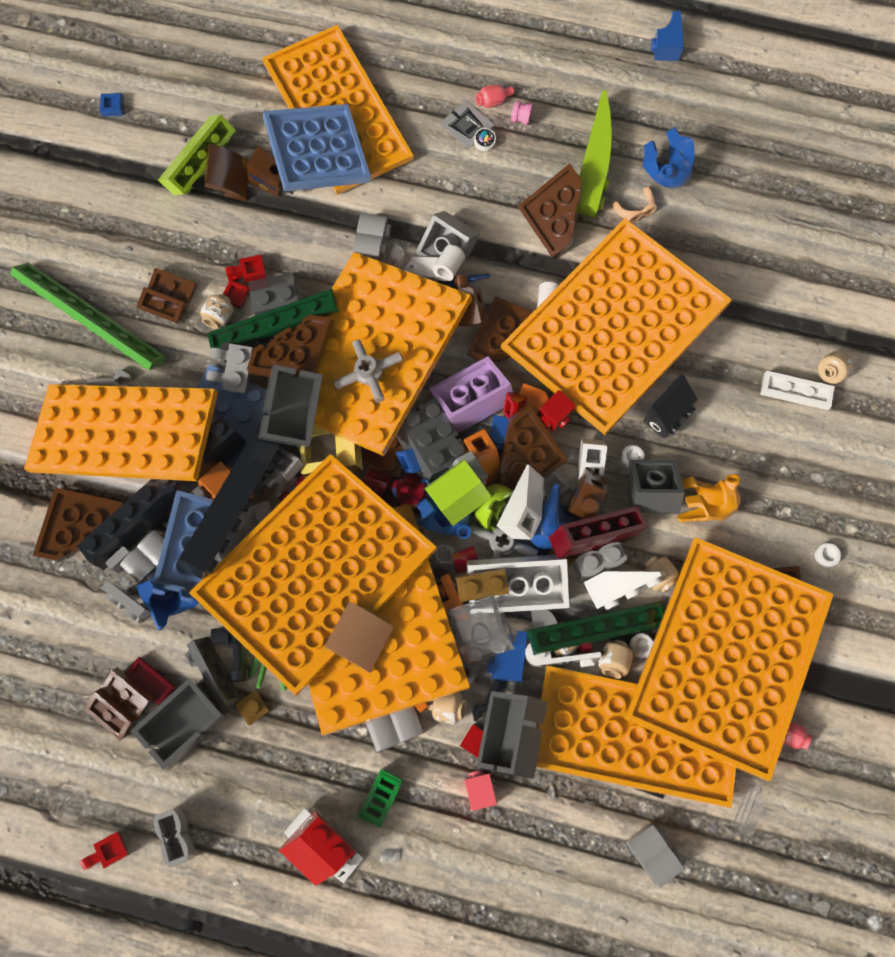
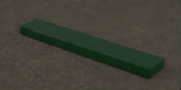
[207,288,339,349]
[527,601,665,655]

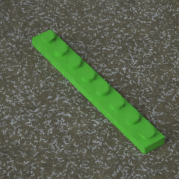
[10,262,166,371]

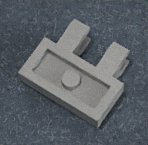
[206,344,254,394]
[261,449,304,494]
[101,580,151,623]

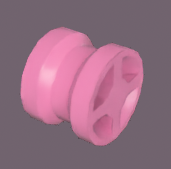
[511,100,533,126]

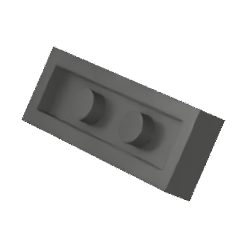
[185,637,241,710]

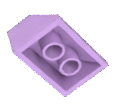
[429,356,513,433]

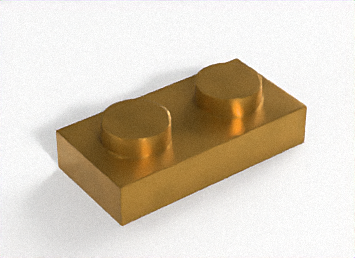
[456,568,509,602]

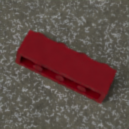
[548,506,648,559]

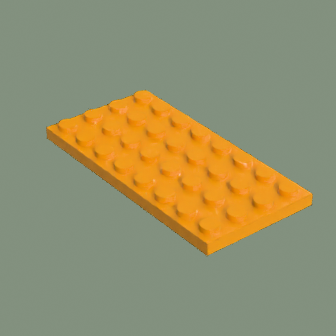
[262,25,414,195]
[24,384,218,481]
[536,666,736,808]

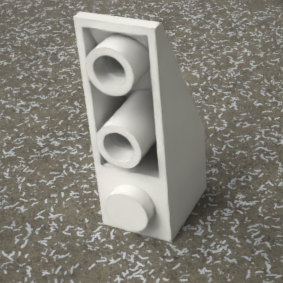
[497,465,544,540]
[584,571,667,610]

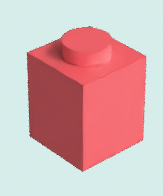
[464,770,497,811]

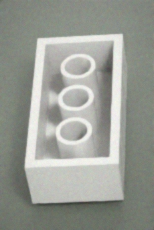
[467,555,569,614]

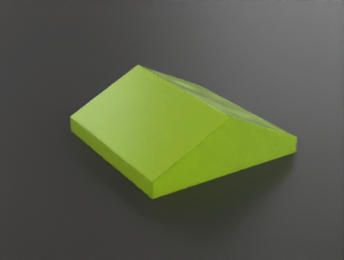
[425,459,492,526]

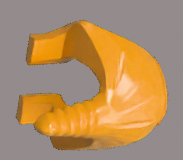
[677,474,741,522]

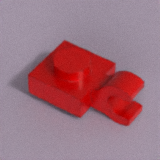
[225,254,267,282]
[79,831,130,871]

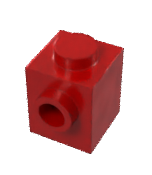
[537,390,576,432]

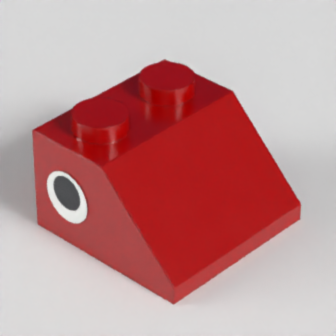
[278,810,355,886]

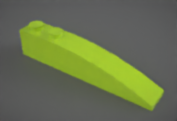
[578,90,612,218]

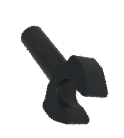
[472,680,503,722]

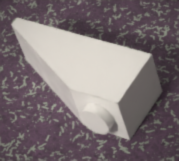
[577,438,607,515]

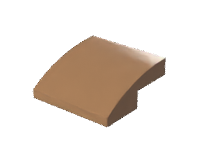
[324,601,394,673]

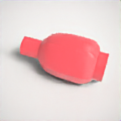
[475,84,514,108]
[784,722,812,750]

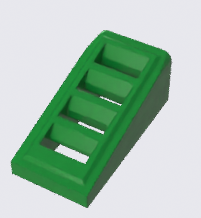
[358,769,404,828]

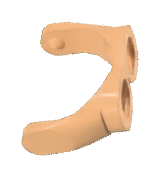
[613,187,657,223]

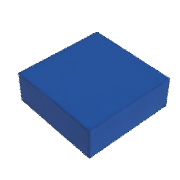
[100,93,124,116]
[396,448,421,473]

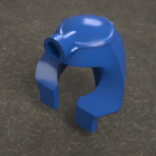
[643,127,695,188]
[416,479,472,539]
[530,484,578,556]
[137,576,199,631]

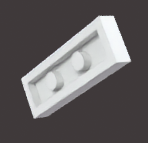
[760,371,835,410]

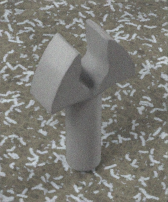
[87,369,133,387]

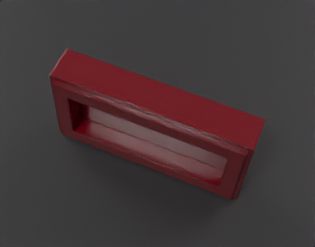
[125,657,177,706]

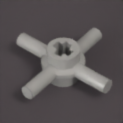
[334,339,403,403]
[470,524,538,559]

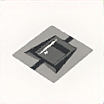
[440,100,494,148]

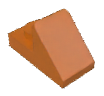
[437,574,469,623]

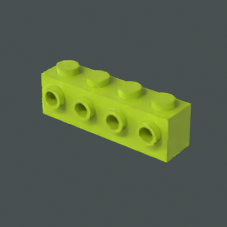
[158,114,236,195]

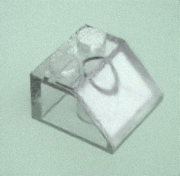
[448,595,514,664]

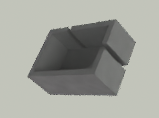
[258,364,323,448]
[396,398,469,483]
[131,678,228,770]
[477,691,548,779]

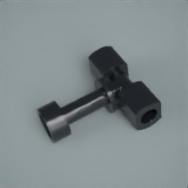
[211,627,249,682]

